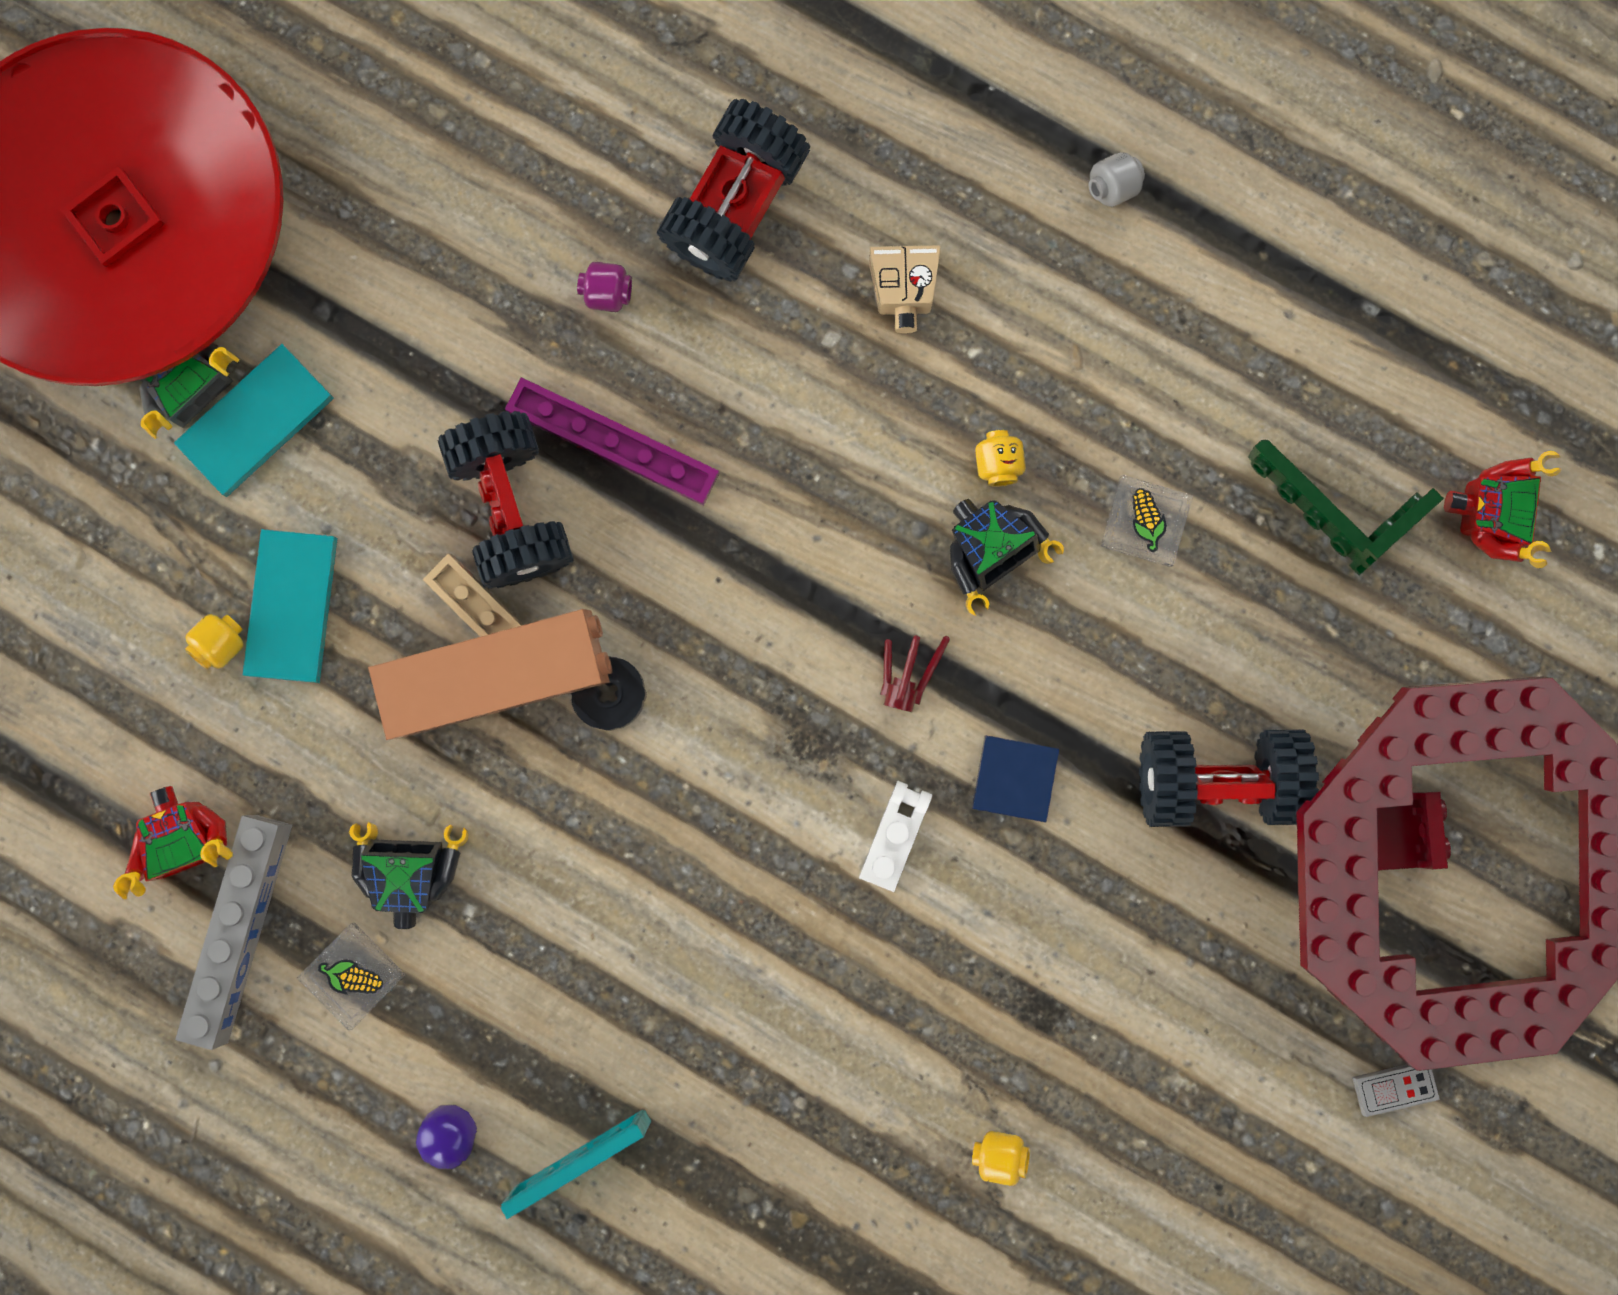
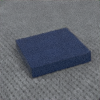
[972,735,1059,823]

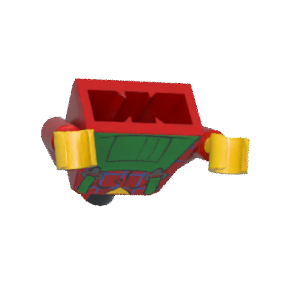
[1444,451,1561,568]
[113,786,233,900]

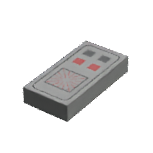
[1352,1064,1440,1117]

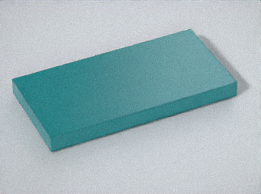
[174,344,334,497]
[242,529,338,683]
[500,1110,651,1219]

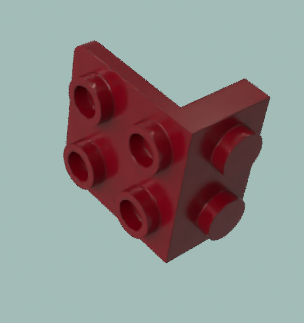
[1377,792,1451,871]

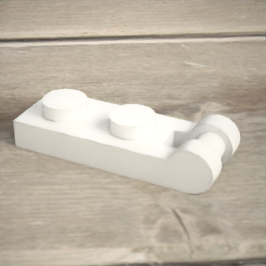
[859,781,932,892]

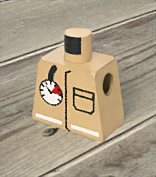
[869,245,940,333]

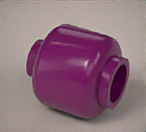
[577,262,632,312]

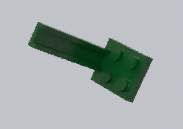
[1248,439,1444,576]

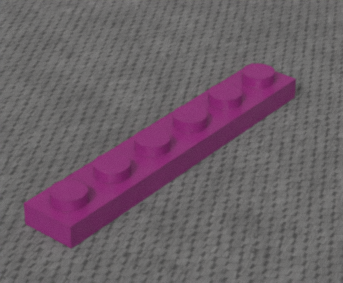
[505,377,720,506]

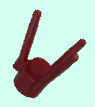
[880,635,950,712]

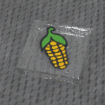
[1100,475,1193,567]
[297,922,406,1031]

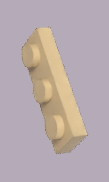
[423,553,523,637]

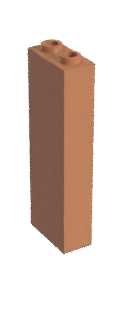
[368,609,612,740]

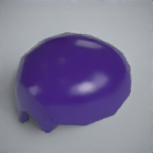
[416,1105,477,1169]

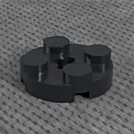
[571,656,647,731]

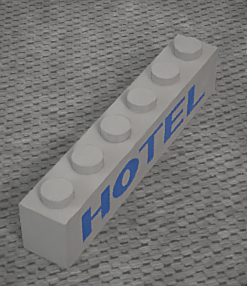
[175,815,292,1050]

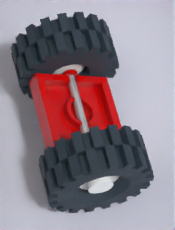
[657,99,810,282]
[437,411,574,589]
[1139,729,1319,827]

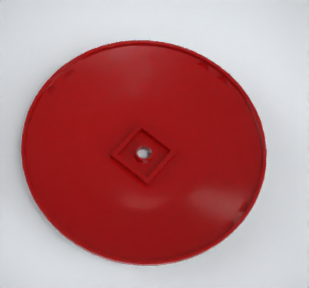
[0,28,284,386]

